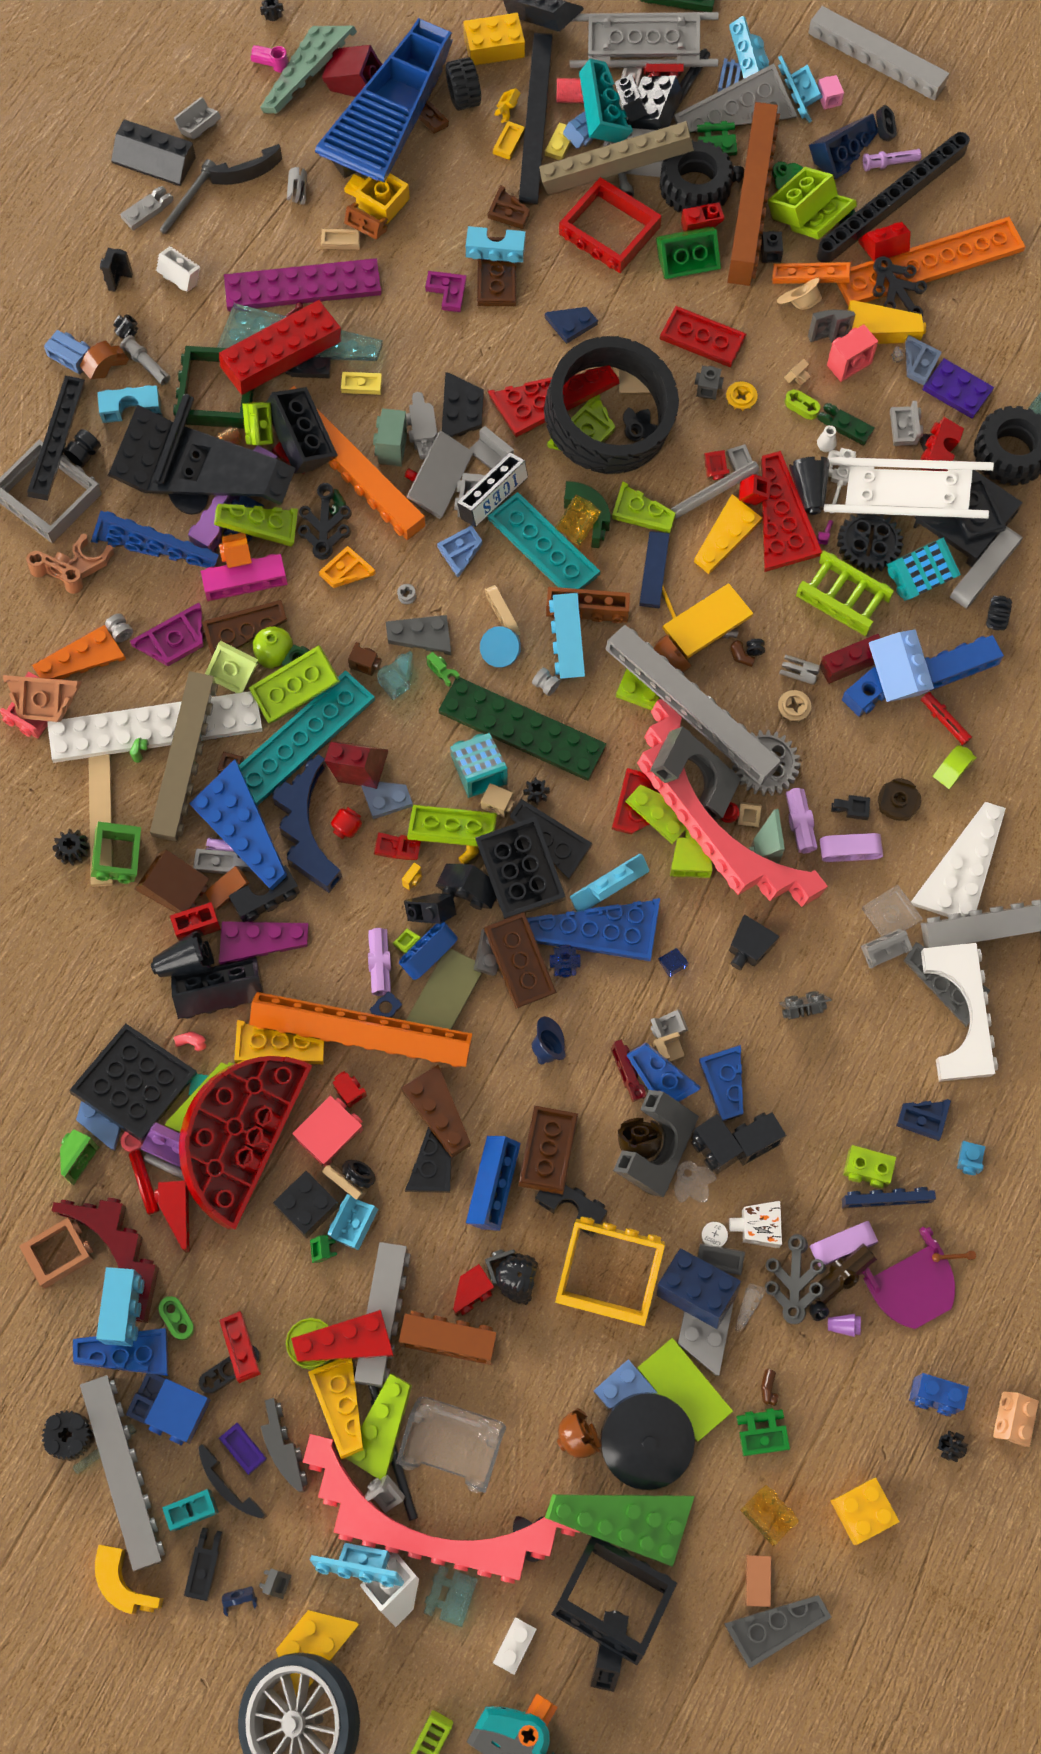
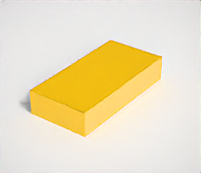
[493,121,525,160]

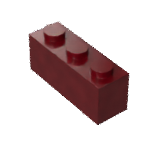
[820,634,881,684]

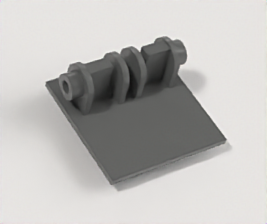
[779,991,832,1020]

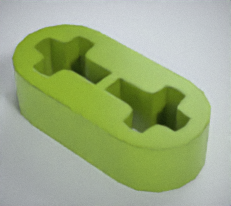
[785,390,820,420]

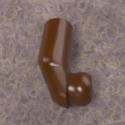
[730,640,755,667]
[761,1369,779,1406]

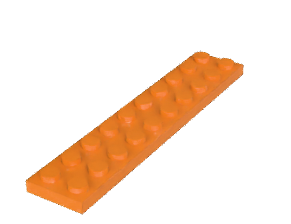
[837,217,1025,306]

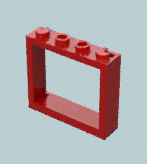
[559,177,662,273]

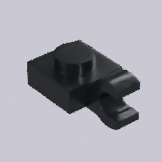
[831,795,870,820]

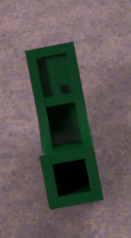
[564,481,610,548]

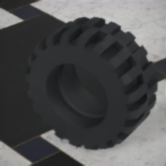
[660,140,734,212]
[973,406,1041,486]

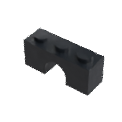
[228,865,300,922]
[535,1182,607,1238]

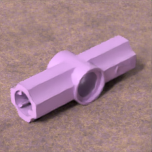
[786,788,817,854]
[368,928,391,996]

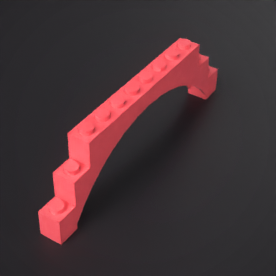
[637,699,828,907]
[303,1434,581,1584]

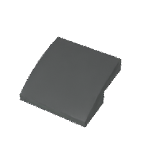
[808,310,855,343]

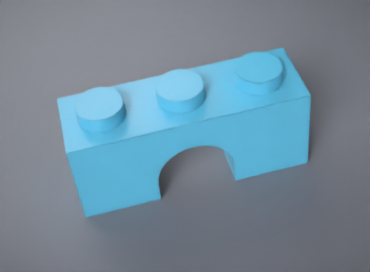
[466,226,526,263]
[97,385,161,423]

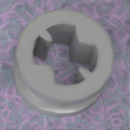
[397,584,416,604]

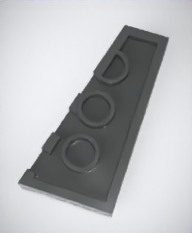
[904,942,990,1027]
[723,1595,832,1668]

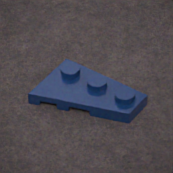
[699,1045,743,1122]

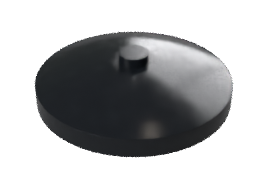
[600,1392,695,1490]

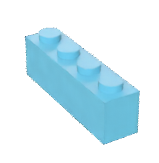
[549,593,585,679]

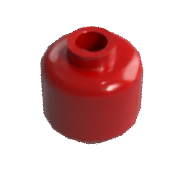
[331,807,362,839]

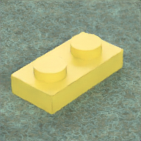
[545,122,571,161]
[341,372,382,395]

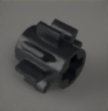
[260,0,284,21]
[113,314,138,339]
[523,777,550,805]
[937,1430,968,1462]

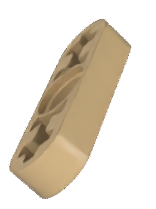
[485,585,520,636]

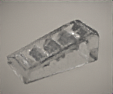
[735,1283,767,1332]

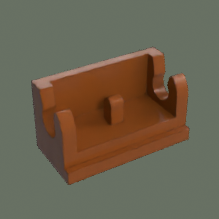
[344,202,388,240]

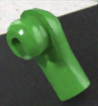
[130,737,149,763]

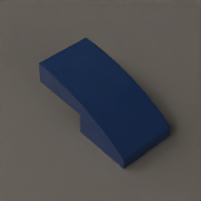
[126,1373,169,1425]

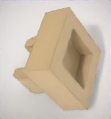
[784,359,811,385]

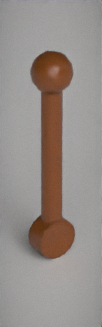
[932,1250,976,1262]

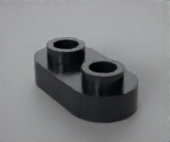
[876,105,897,142]

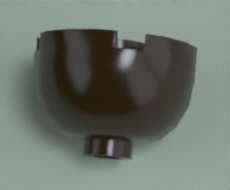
[618,1118,663,1159]

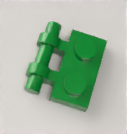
[697,121,737,156]
[736,1408,790,1457]

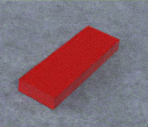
[219,1311,261,1383]

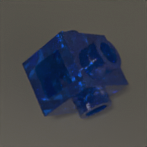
[550,945,581,978]

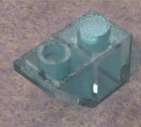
[377,651,414,700]

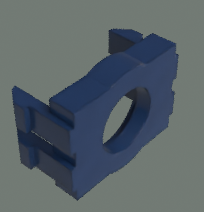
[369,991,402,1018]
[222,1586,257,1617]

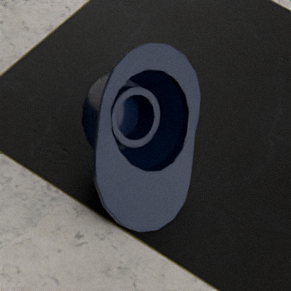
[531,1016,566,1065]

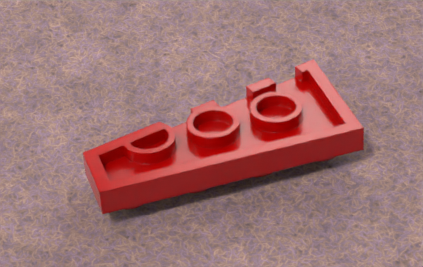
[291,1310,394,1362]

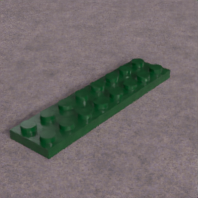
[438,677,607,781]

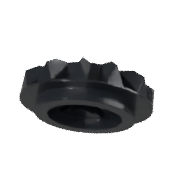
[342,1160,376,1188]

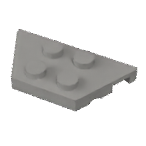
[678,1302,734,1376]

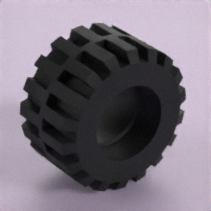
[445,57,481,111]

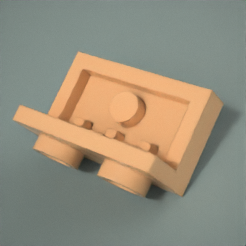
[993,1391,1039,1447]

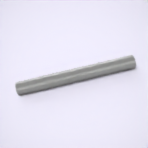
[671,461,759,518]

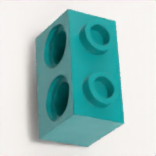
[162,1489,219,1532]

